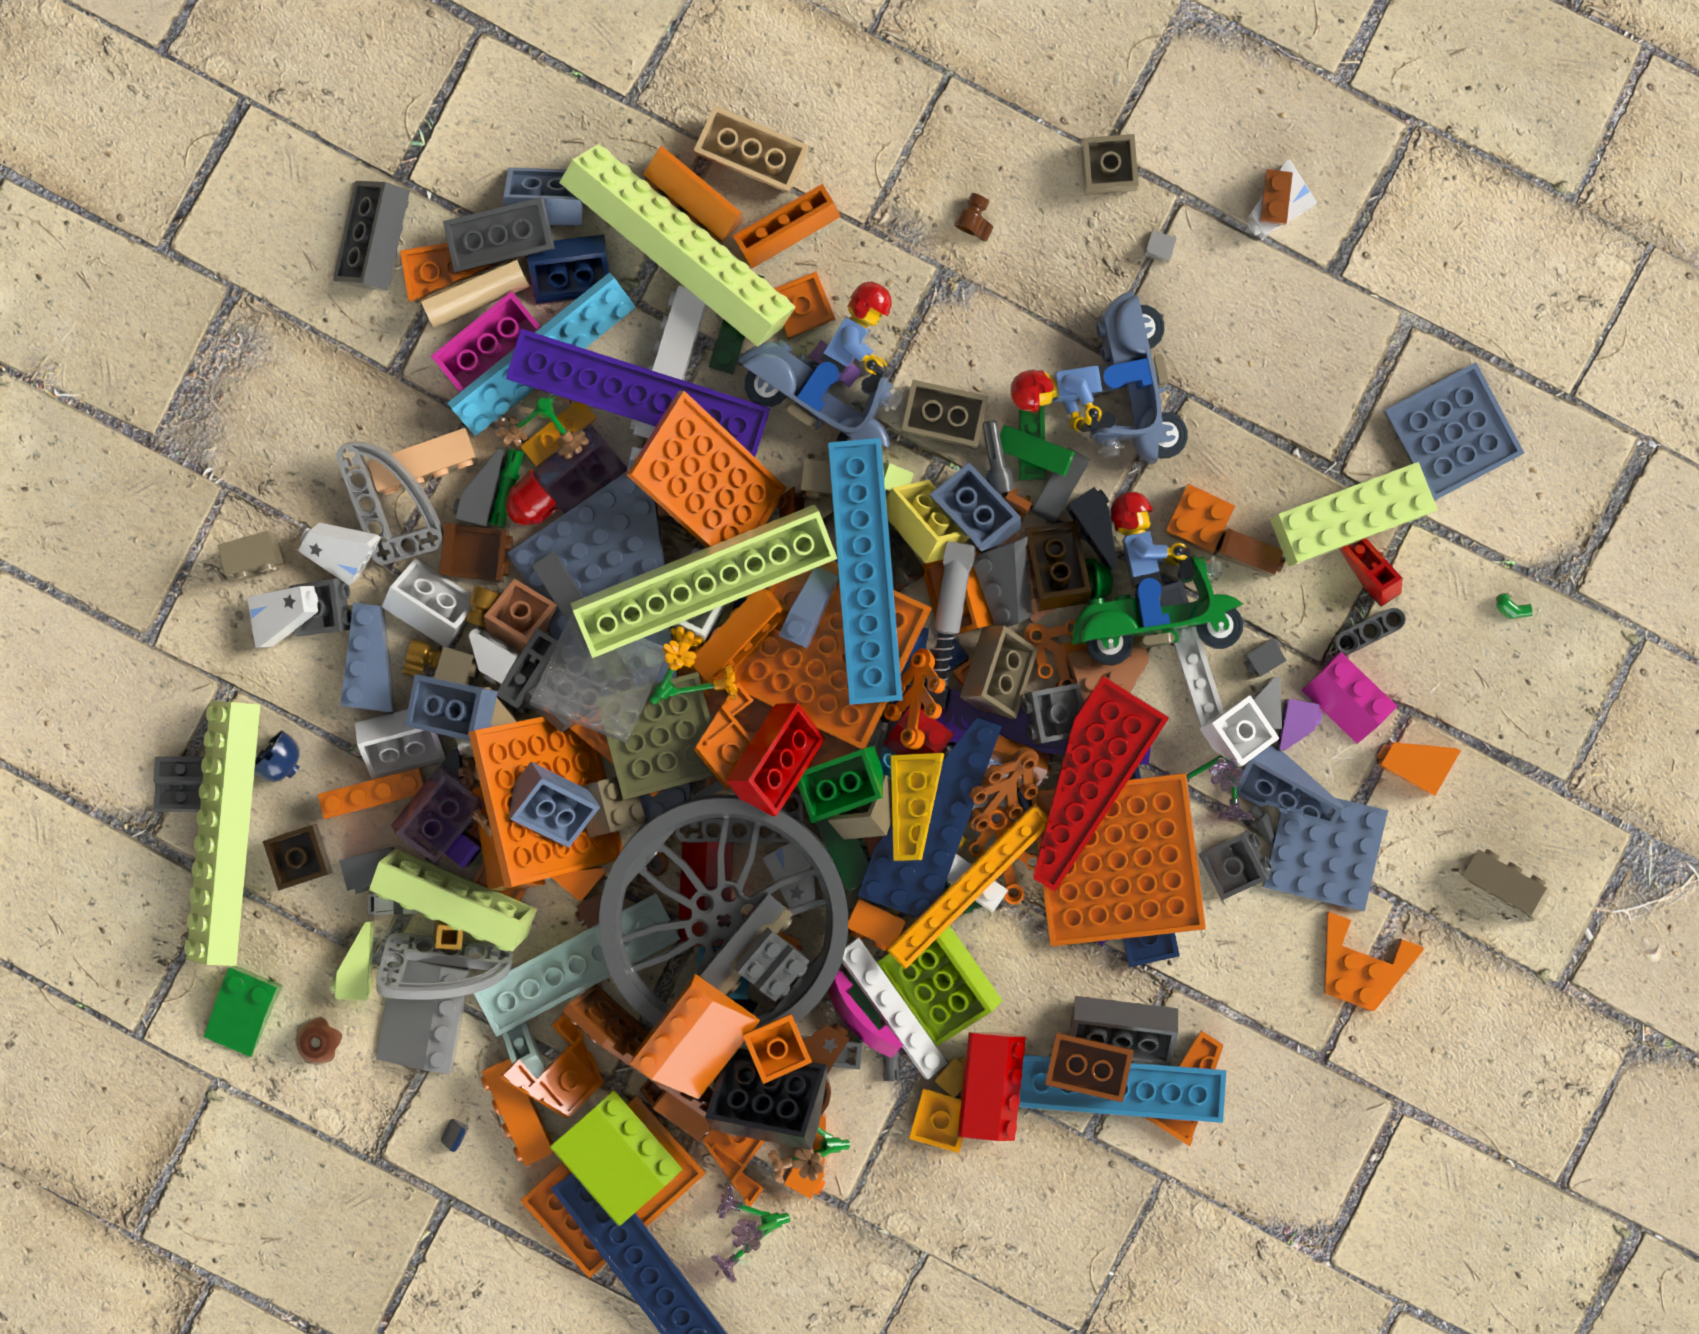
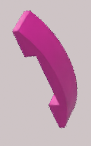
[828,969,903,1058]

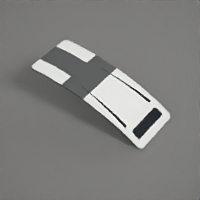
[368,894,417,915]

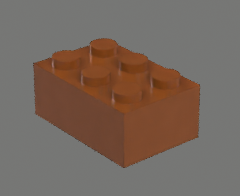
[1045,1032,1134,1103]

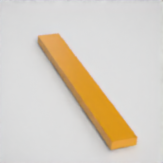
[886,803,1048,969]

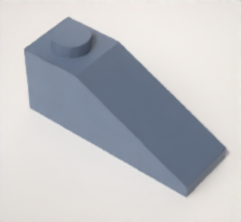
[779,567,839,648]

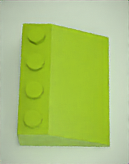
[877,925,1003,1047]
[550,1090,683,1226]

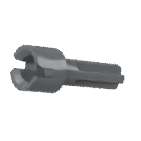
[982,420,1015,493]

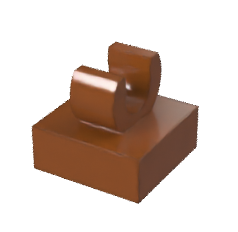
[1005,488,1032,522]

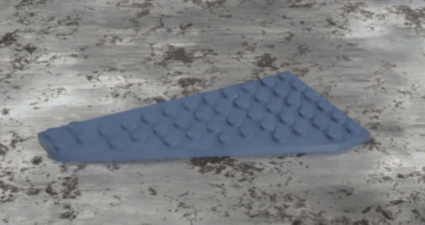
[507,471,692,820]

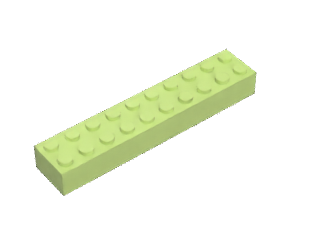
[559,144,795,347]
[570,505,837,658]
[184,700,260,966]

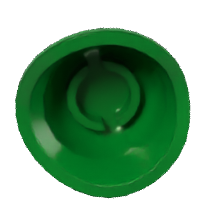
[1085,558,1113,604]

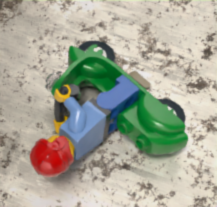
[1071,492,1243,666]

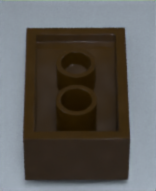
[1025,520,1091,611]

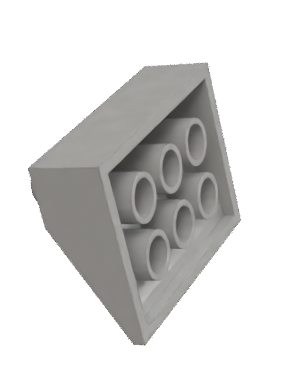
[376,960,471,1074]

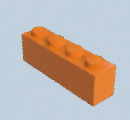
[733,184,841,269]
[693,588,789,683]
[318,768,427,819]
[481,1057,554,1166]

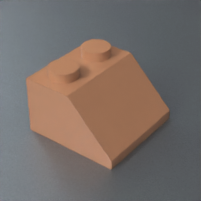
[484,579,557,653]

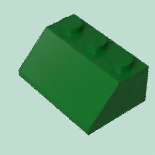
[798,746,883,823]

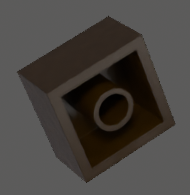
[263,824,333,891]

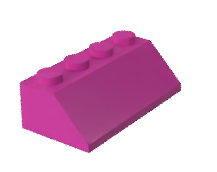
[431,291,541,392]

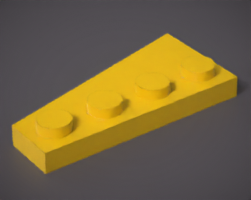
[891,753,944,861]

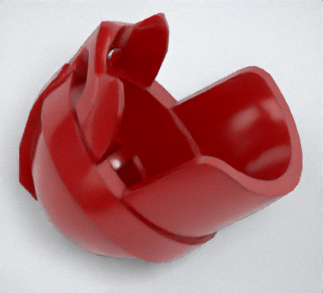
[505,469,558,526]

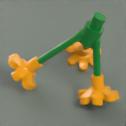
[649,626,738,705]

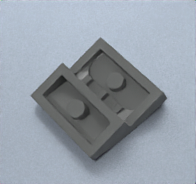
[153,757,205,812]

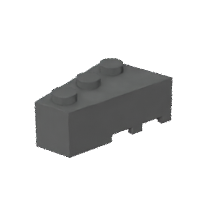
[973,537,1032,627]

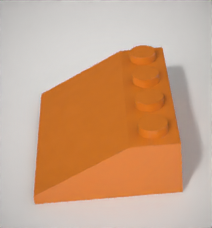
[630,974,760,1099]

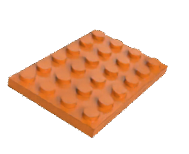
[626,391,787,548]
[520,1095,706,1278]

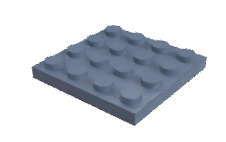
[1383,362,1524,501]
[1262,798,1388,911]

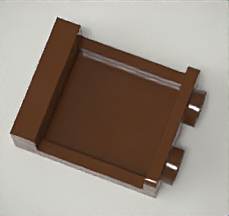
[439,523,513,582]

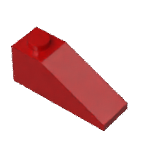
[1339,538,1403,607]

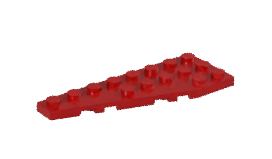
[1033,675,1169,892]

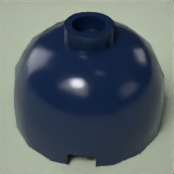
[254,730,300,782]

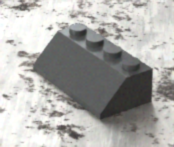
[333,181,410,291]
[1069,996,1178,1066]

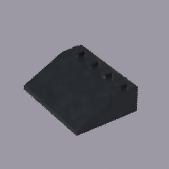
[705,1048,828,1150]

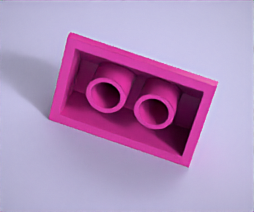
[1301,652,1398,744]

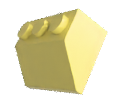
[886,480,969,564]

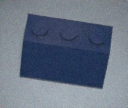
[528,234,610,304]

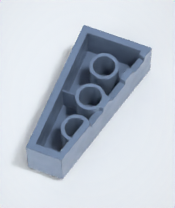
[340,603,396,713]

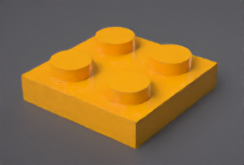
[909,1088,963,1153]

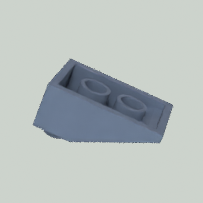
[404,674,498,741]

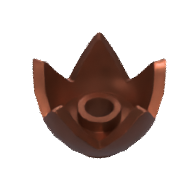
[295,1017,343,1063]

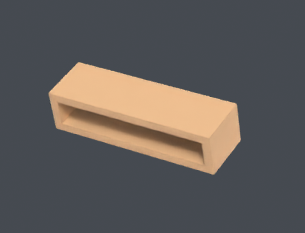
[367,428,478,496]

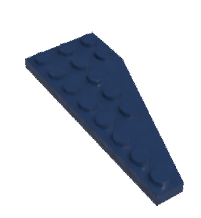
[858,717,1002,918]

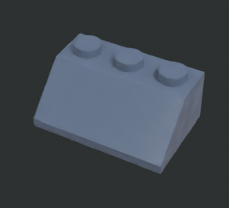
[503,167,585,226]
[930,463,1021,551]
[509,762,600,847]

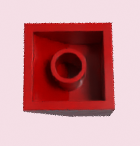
[883,707,955,755]

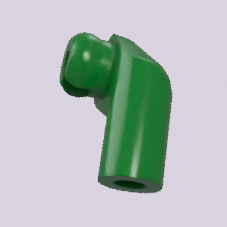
[1496,593,1533,619]

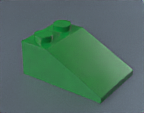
[204,966,283,1057]

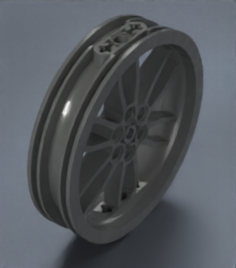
[599,794,848,1045]

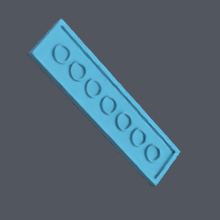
[447,272,636,437]

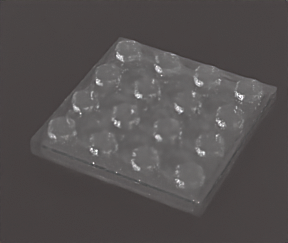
[530,611,665,743]

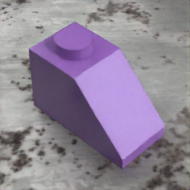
[1276,699,1322,751]

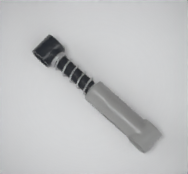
[921,541,975,712]

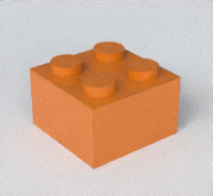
[1163,483,1235,554]

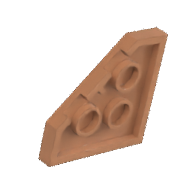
[1067,636,1149,703]

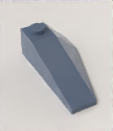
[1237,745,1344,826]

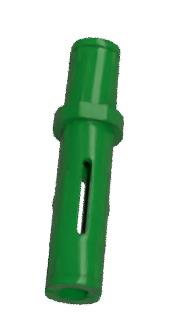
[489,448,525,527]

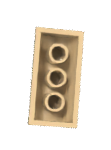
[694,105,809,194]
[421,258,530,328]

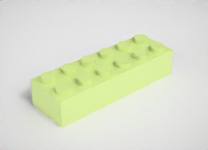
[1270,462,1438,567]
[369,848,537,951]

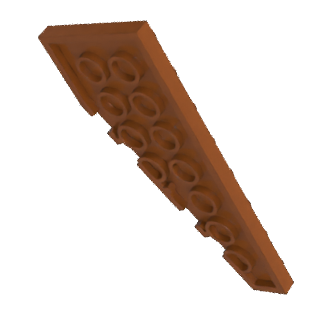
[562,984,738,1138]

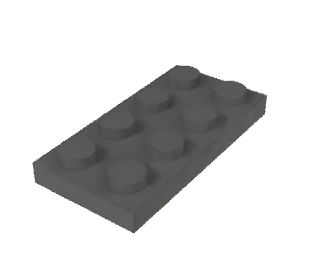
[443,197,555,273]

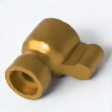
[465,585,502,627]
[402,638,442,677]

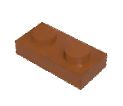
[1260,169,1293,225]

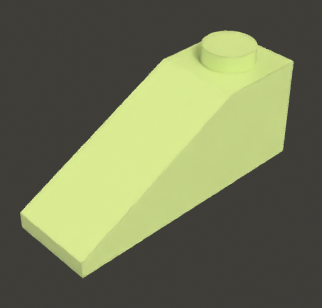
[331,920,374,1000]

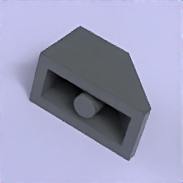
[339,847,394,894]

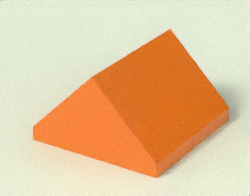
[552,866,608,902]
[743,1014,812,1084]

